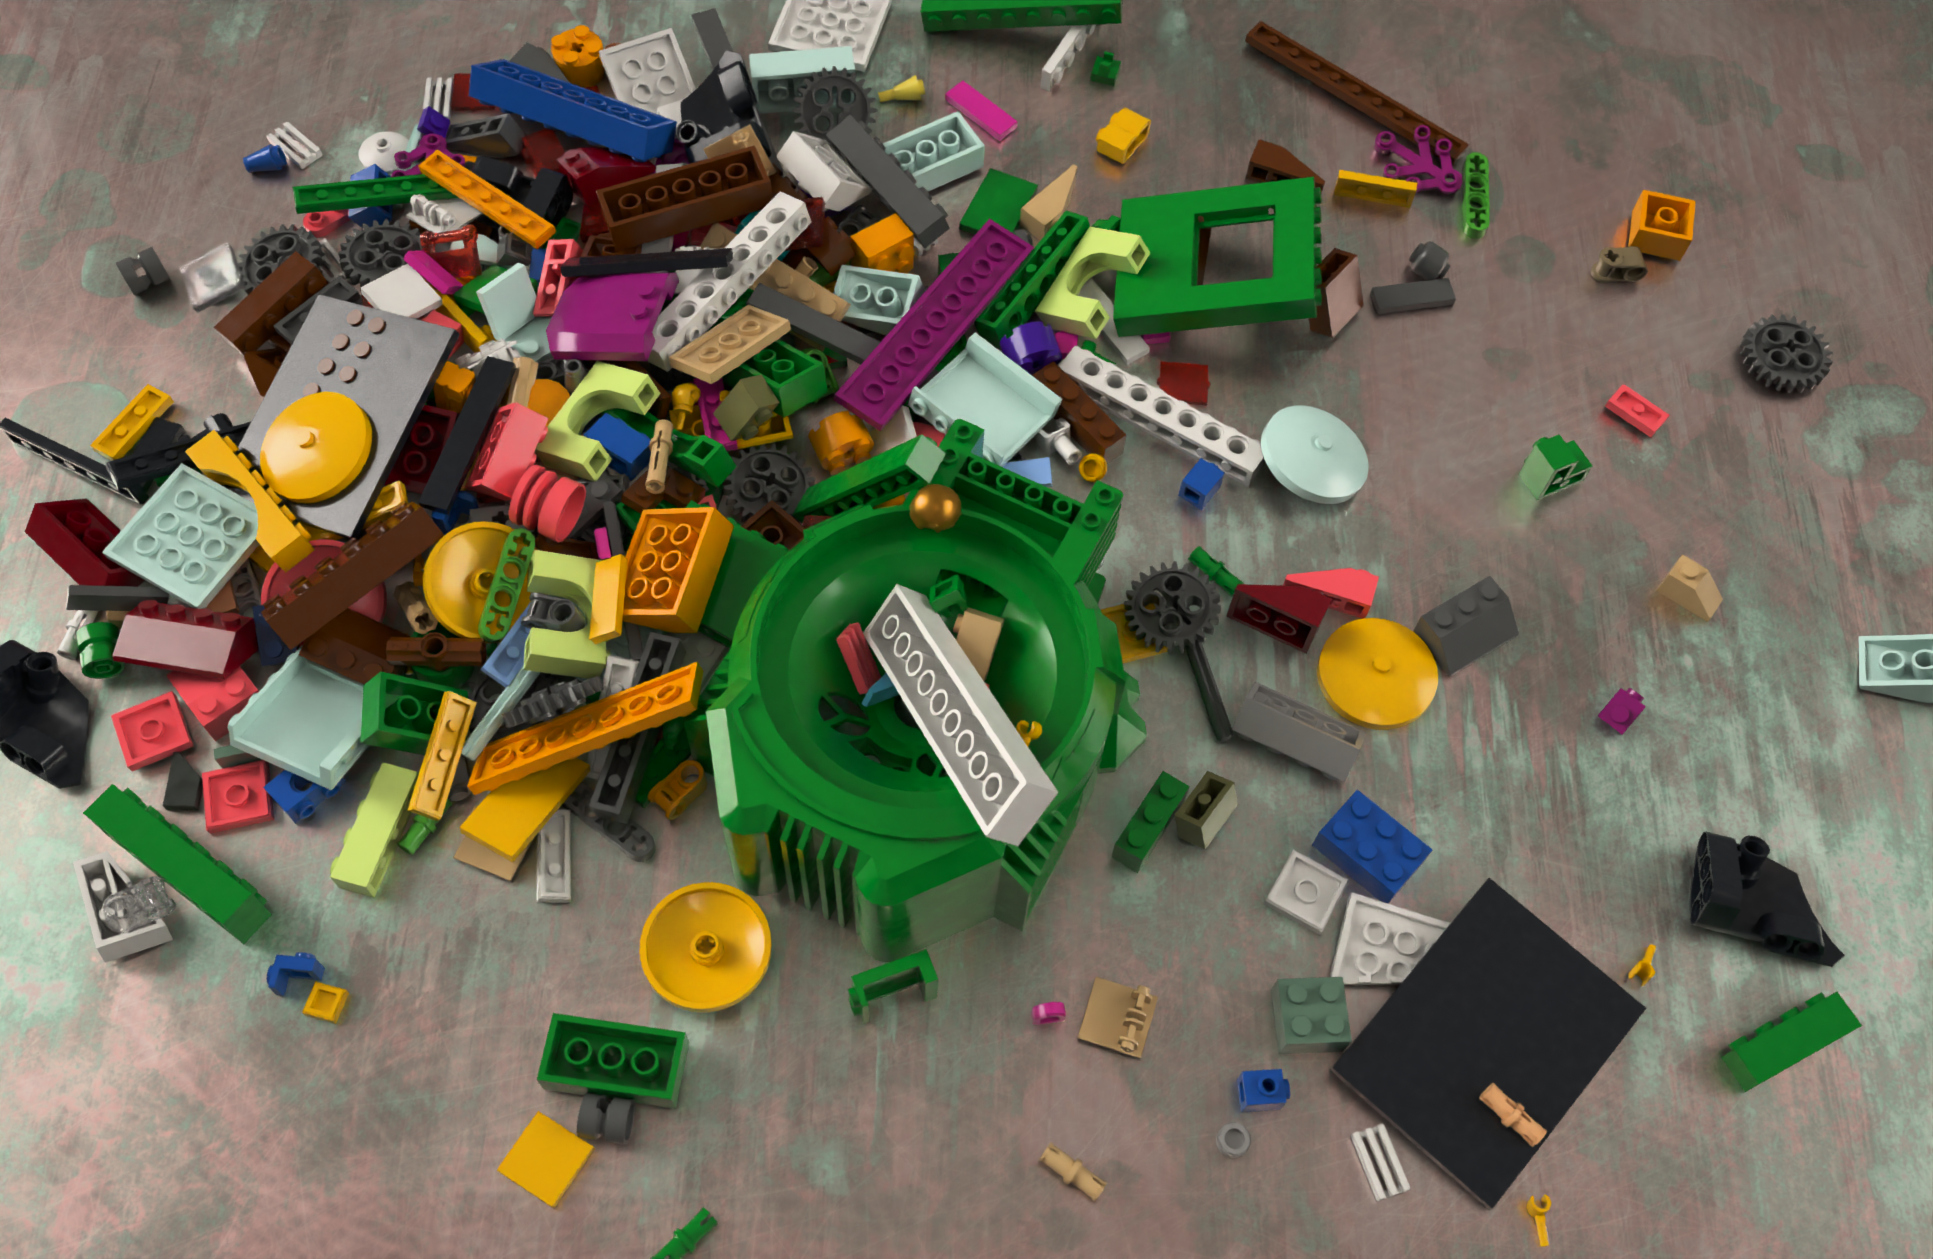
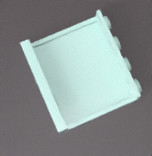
[908,332,1062,467]
[228,645,369,790]

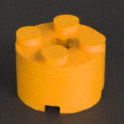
[551,25,605,88]
[808,411,874,475]

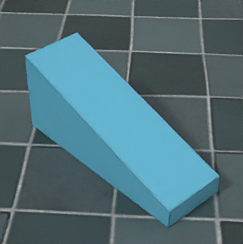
[862,673,900,707]

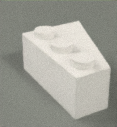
[73,851,173,963]

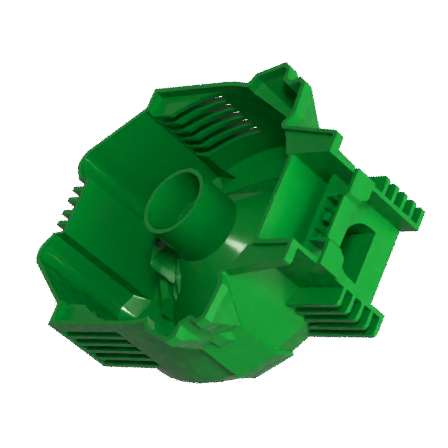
[683,419,1147,962]

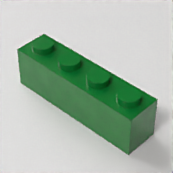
[1721,992,1862,1092]

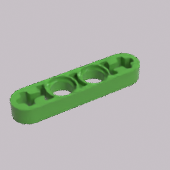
[1462,152,1490,239]
[478,528,535,643]

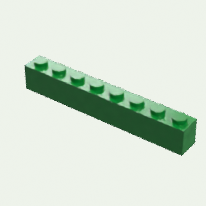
[921,0,1123,32]
[792,434,946,528]

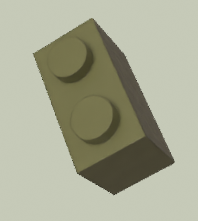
[713,374,780,441]
[1174,771,1238,850]

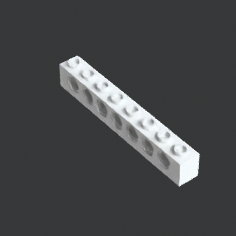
[648,191,811,372]
[1059,345,1265,487]

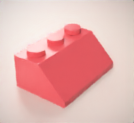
[465,402,548,501]

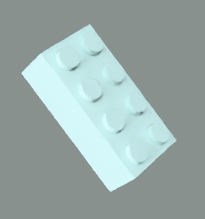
[749,46,855,114]
[883,111,985,192]

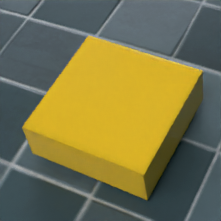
[302,981,349,1024]

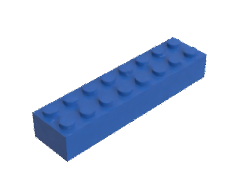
[469,59,677,162]

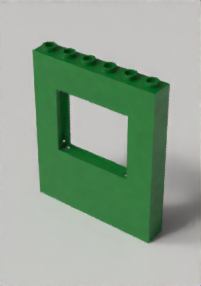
[1113,177,1322,337]

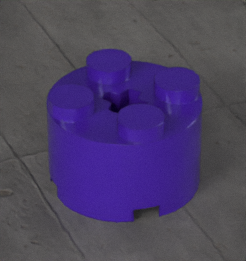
[999,321,1062,375]

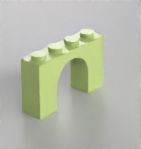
[1035,226,1150,339]
[535,361,661,482]
[524,550,611,679]

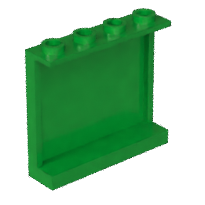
[686,500,789,649]

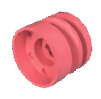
[509,465,586,543]

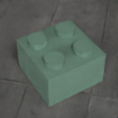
[1271,977,1352,1054]

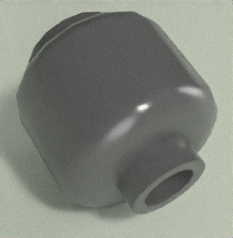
[1409,241,1451,281]

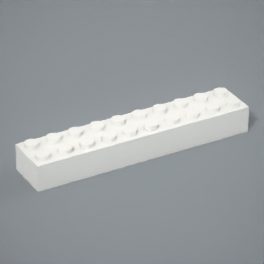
[863,584,1058,846]

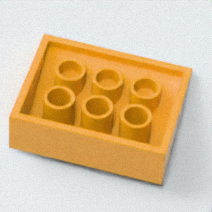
[623,507,734,633]

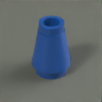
[243,144,287,173]

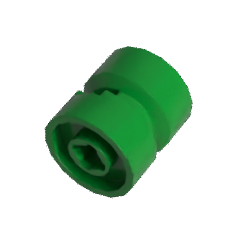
[76,622,125,679]

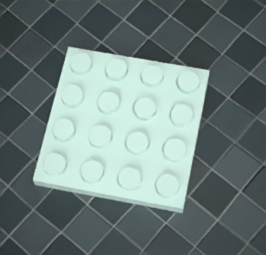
[102,463,259,609]

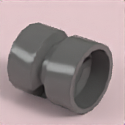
[116,247,170,295]
[577,1092,635,1145]

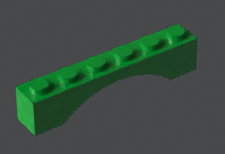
[597,408,737,488]

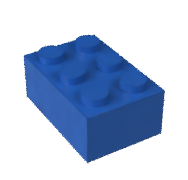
[1312,790,1432,904]

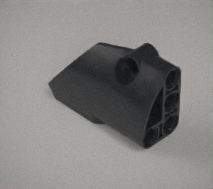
[676,51,772,164]
[465,156,573,233]
[0,640,89,789]
[1689,831,1845,967]

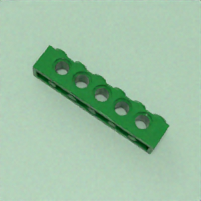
[974,210,1090,350]

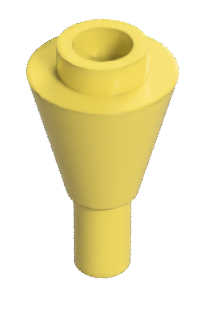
[878,75,926,103]

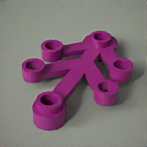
[1375,125,1463,195]
[391,134,466,177]

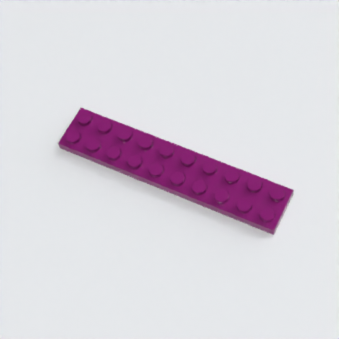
[834,219,1034,432]

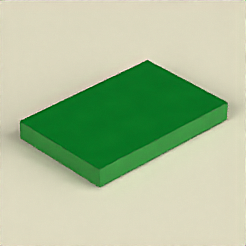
[959,168,1038,235]

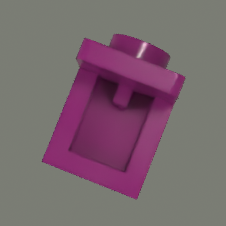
[1598,687,1646,735]

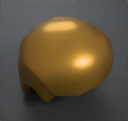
[910,484,961,533]

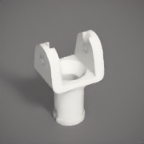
[1034,418,1082,465]

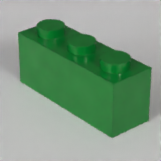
[1111,771,1190,873]

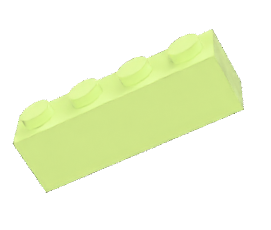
[330,762,419,898]

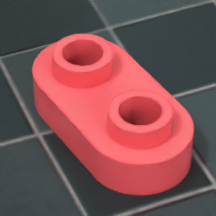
[303,209,351,238]

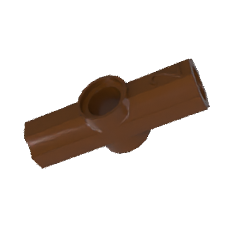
[386,632,487,671]

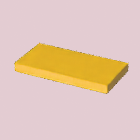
[459,758,591,863]

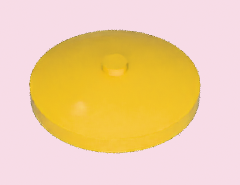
[260,392,372,504]
[423,521,547,643]
[1317,618,1438,730]
[639,882,772,1013]

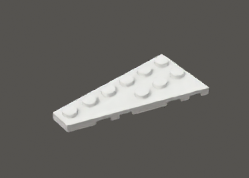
[1329,893,1450,985]

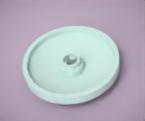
[1261,405,1369,504]

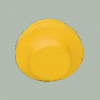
[1079,453,1107,482]

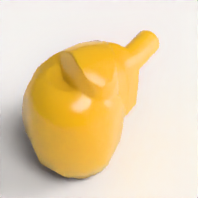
[671,383,701,431]

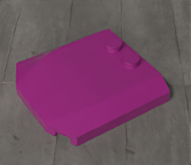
[546,272,679,361]

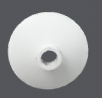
[359,132,409,173]

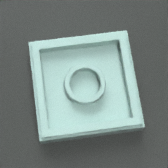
[476,263,537,340]

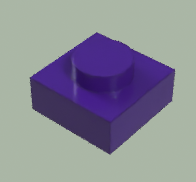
[417,106,450,138]

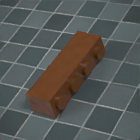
[213,251,329,356]
[1032,361,1127,464]

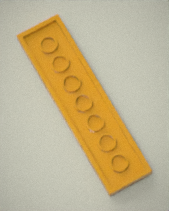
[467,662,704,795]

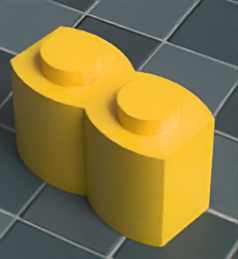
[1096,107,1151,164]

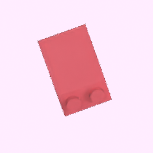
[166,666,259,741]

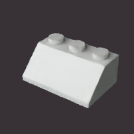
[776,131,872,211]

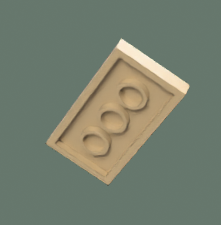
[669,304,791,384]

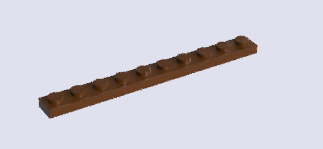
[1245,21,1469,166]

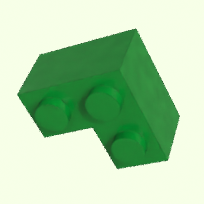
[1519,434,1593,500]

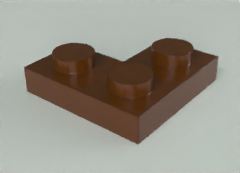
[621,466,706,514]

